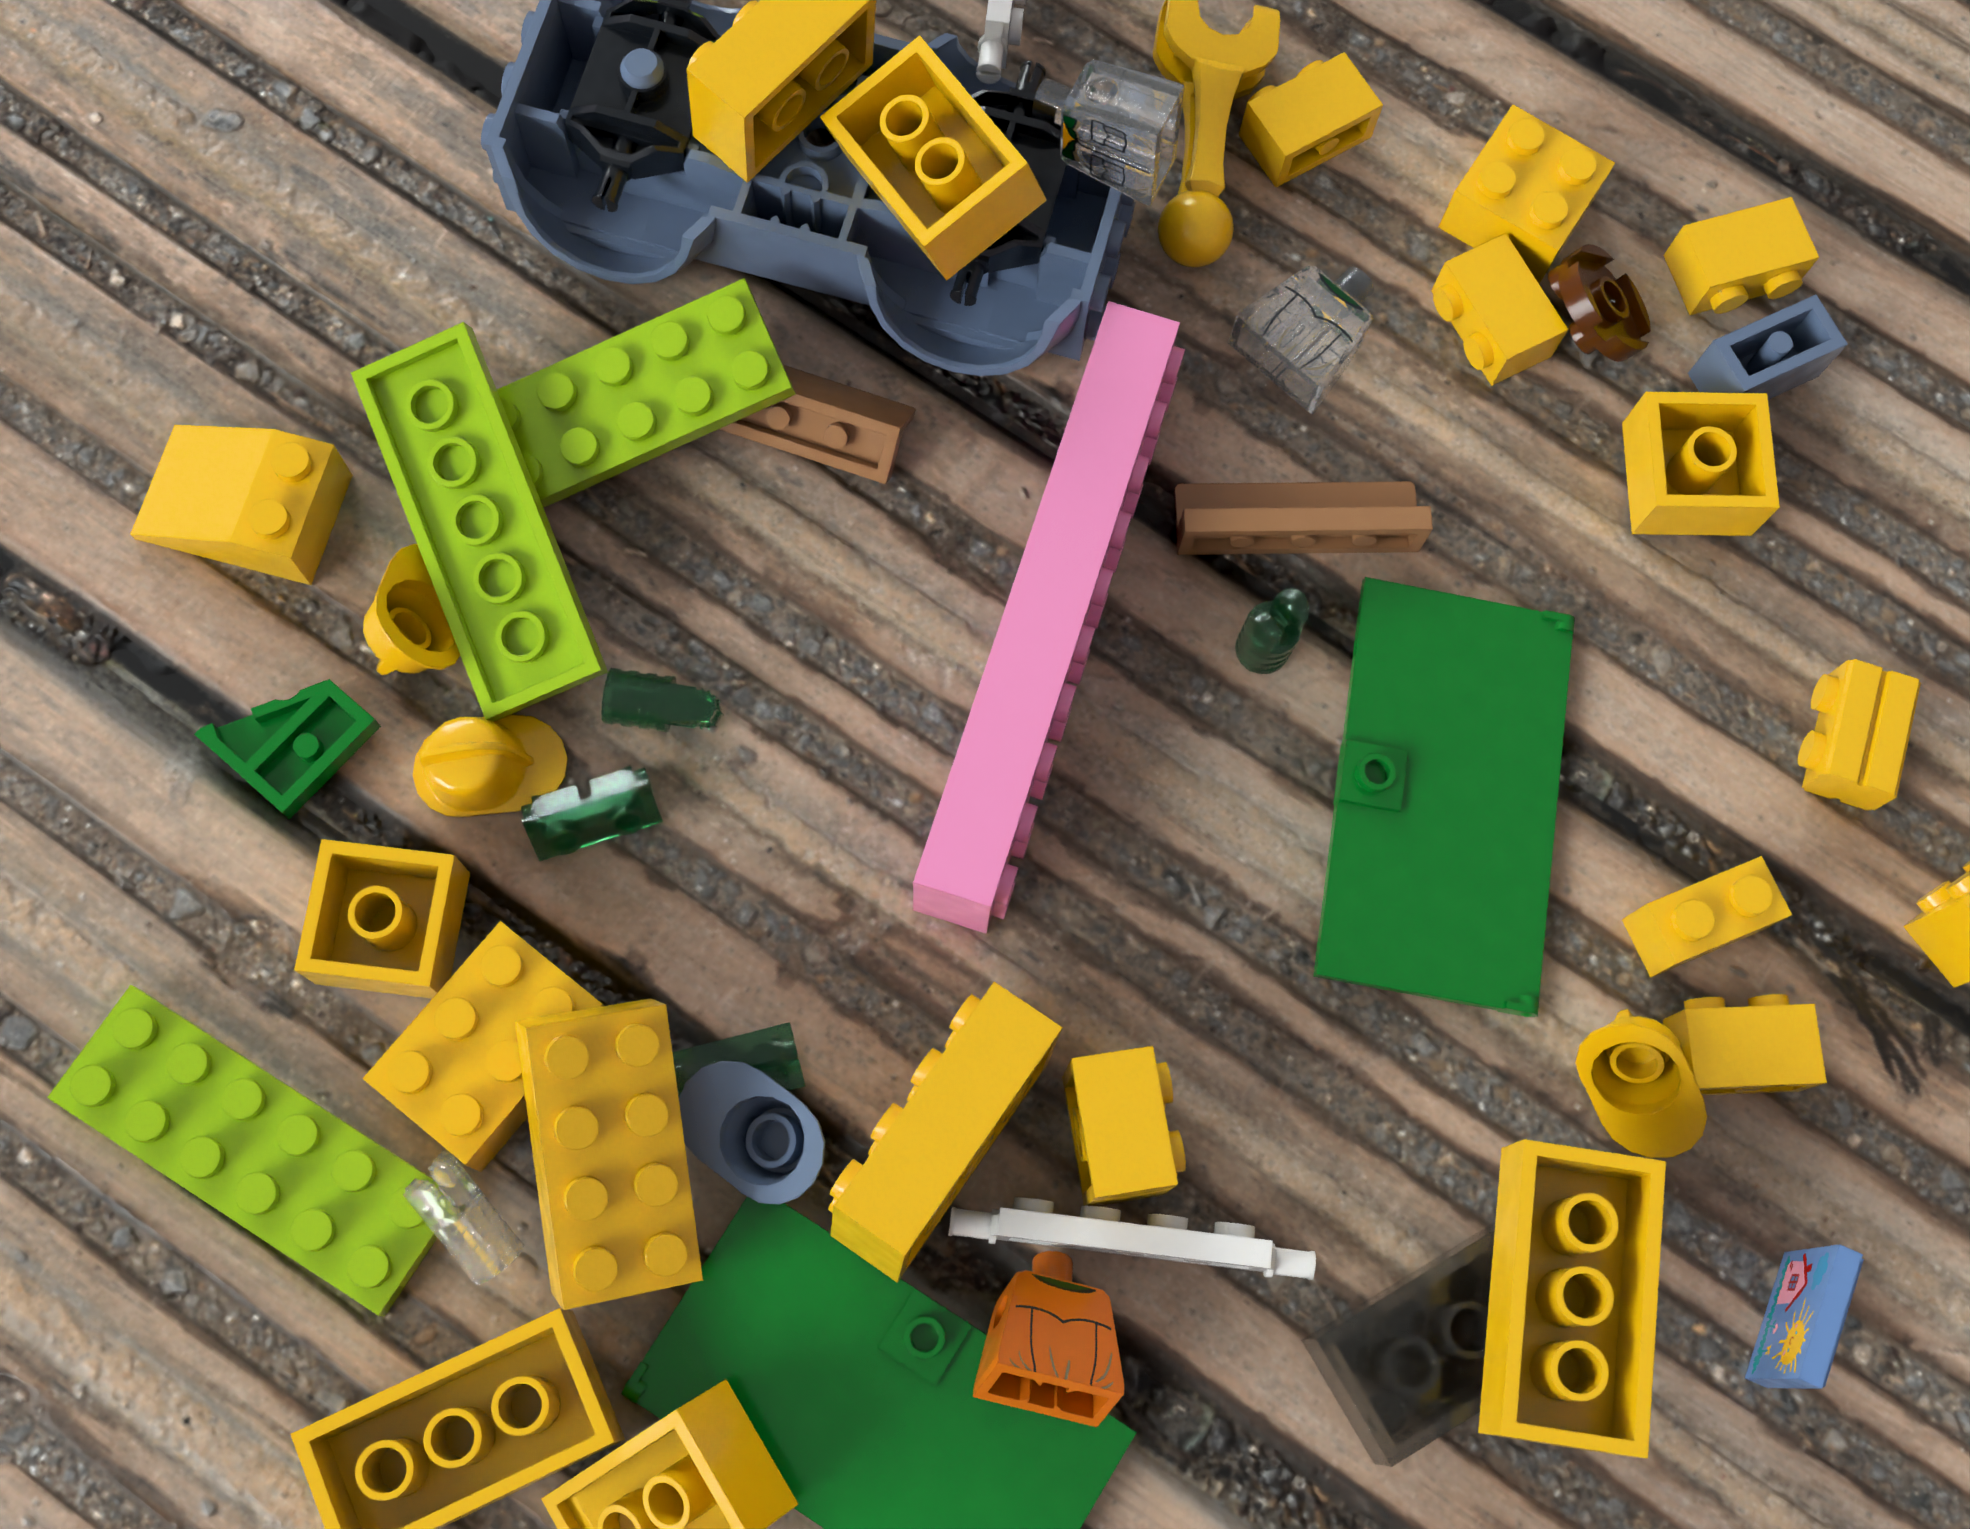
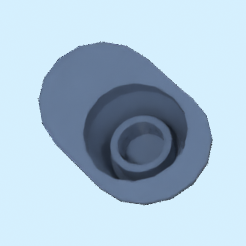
[679,1061,825,1205]

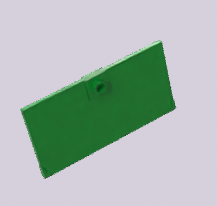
[1313,577,1575,1017]
[621,1197,1137,1529]

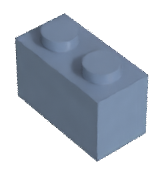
[1688,295,1848,400]

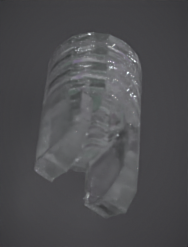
[403,1151,524,1285]

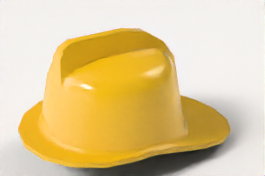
[363,544,460,675]
[413,714,568,817]
[1575,1009,1708,1158]

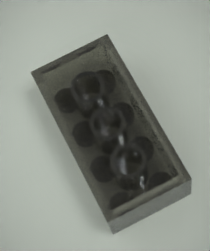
[1301,1222,1495,1467]

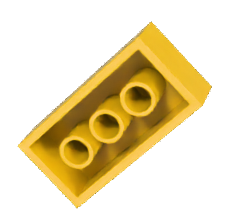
[828,982,1063,1283]
[515,998,703,1310]
[1478,1139,1666,1459]
[290,1308,625,1529]

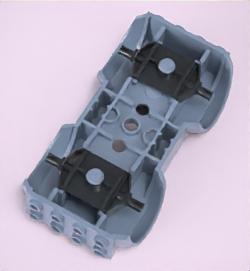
[481,0,1157,376]

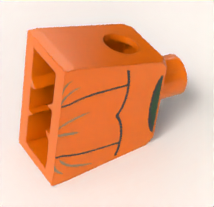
[973,1251,1124,1427]

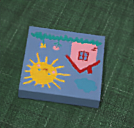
[1745,1244,1864,1389]

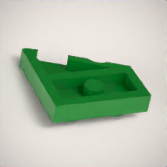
[194,679,381,819]

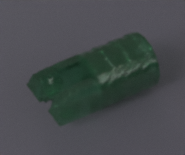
[1235,587,1310,674]
[601,667,724,733]

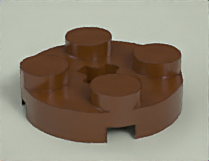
[1548,244,1651,362]

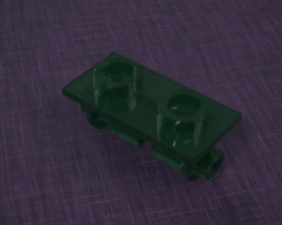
[521,765,663,861]
[673,1022,806,1097]

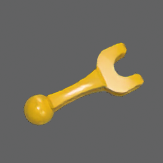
[1153,0,1280,268]

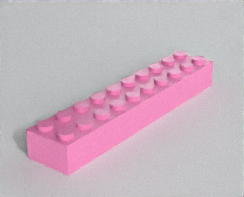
[913,301,1185,934]

